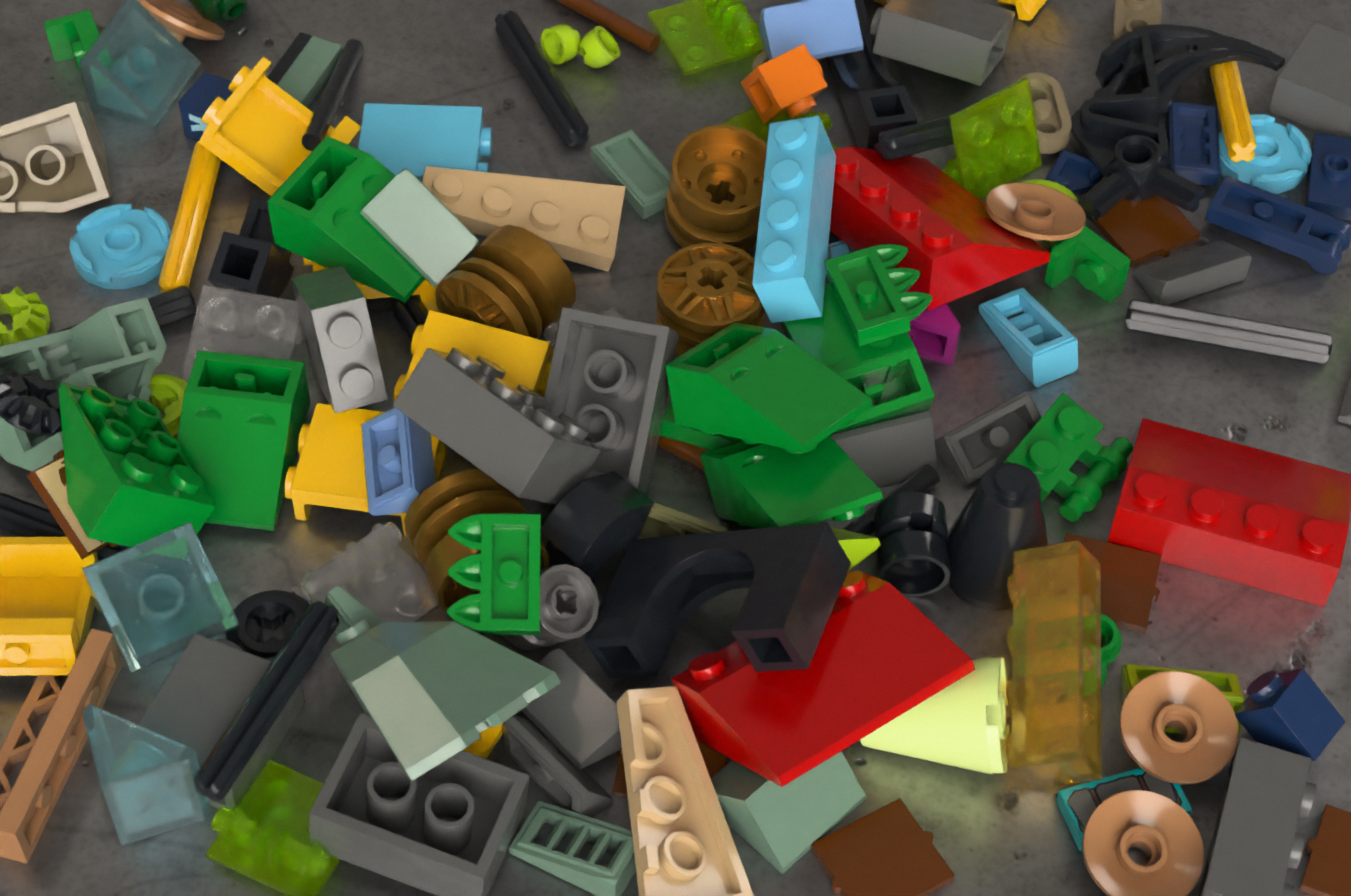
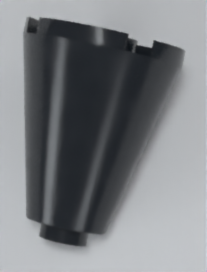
[946,463,1051,611]

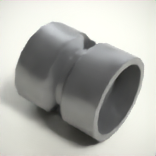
[502,564,599,651]

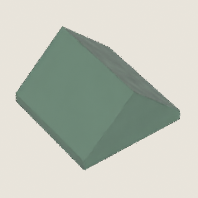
[711,751,866,874]

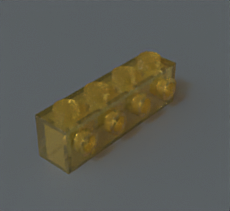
[1005,540,1102,788]

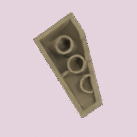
[0,100,112,213]

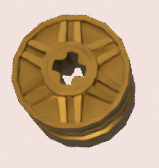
[664,124,767,252]
[435,225,576,339]
[656,242,765,359]
[404,469,549,613]

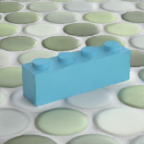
[752,116,836,323]

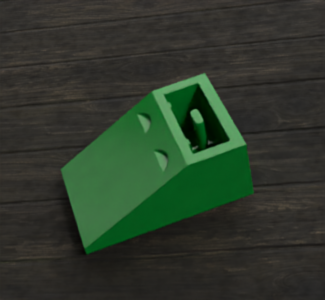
[267,136,425,303]
[780,284,935,434]
[665,322,872,454]
[177,350,311,531]
[58,382,216,558]
[700,436,883,529]

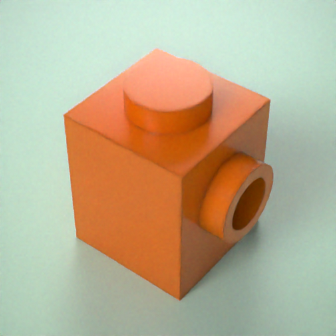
[741,44,828,125]

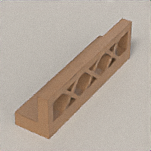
[0,628,123,863]

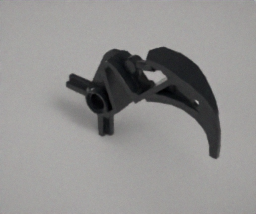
[1071,24,1285,221]

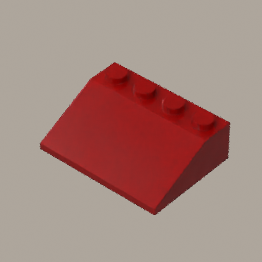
[830,146,1051,311]
[1107,418,1351,607]
[671,571,976,787]

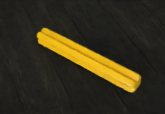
[1209,61,1257,162]
[158,141,221,293]

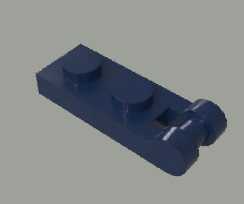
[1205,176,1351,275]

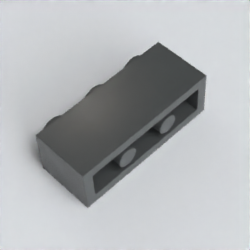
[1198,737,1316,896]

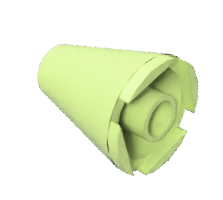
[860,656,1010,775]

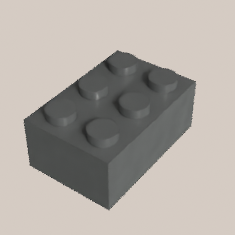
[544,307,680,494]
[393,348,601,505]
[309,713,530,896]

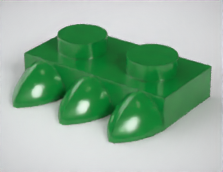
[824,244,933,346]
[447,514,541,635]

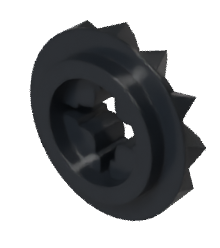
[0,370,62,435]
[226,590,310,660]

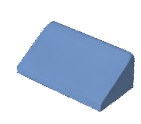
[759,0,864,60]
[361,407,436,516]

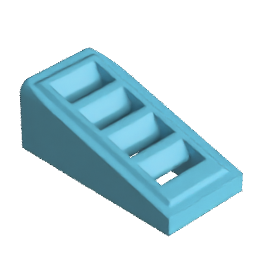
[979,288,1078,387]

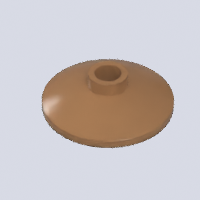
[137,0,225,44]
[985,183,1086,242]
[1119,671,1238,784]
[1082,790,1204,896]

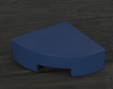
[1045,149,1104,195]

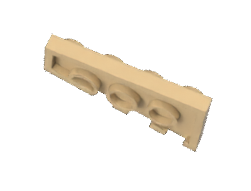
[421,166,626,272]
[616,686,754,896]

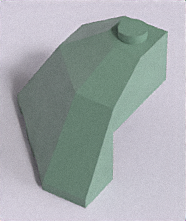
[0,297,167,471]
[330,619,561,781]

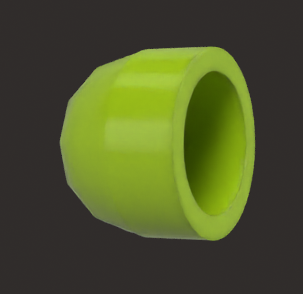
[541,23,582,65]
[578,26,620,68]

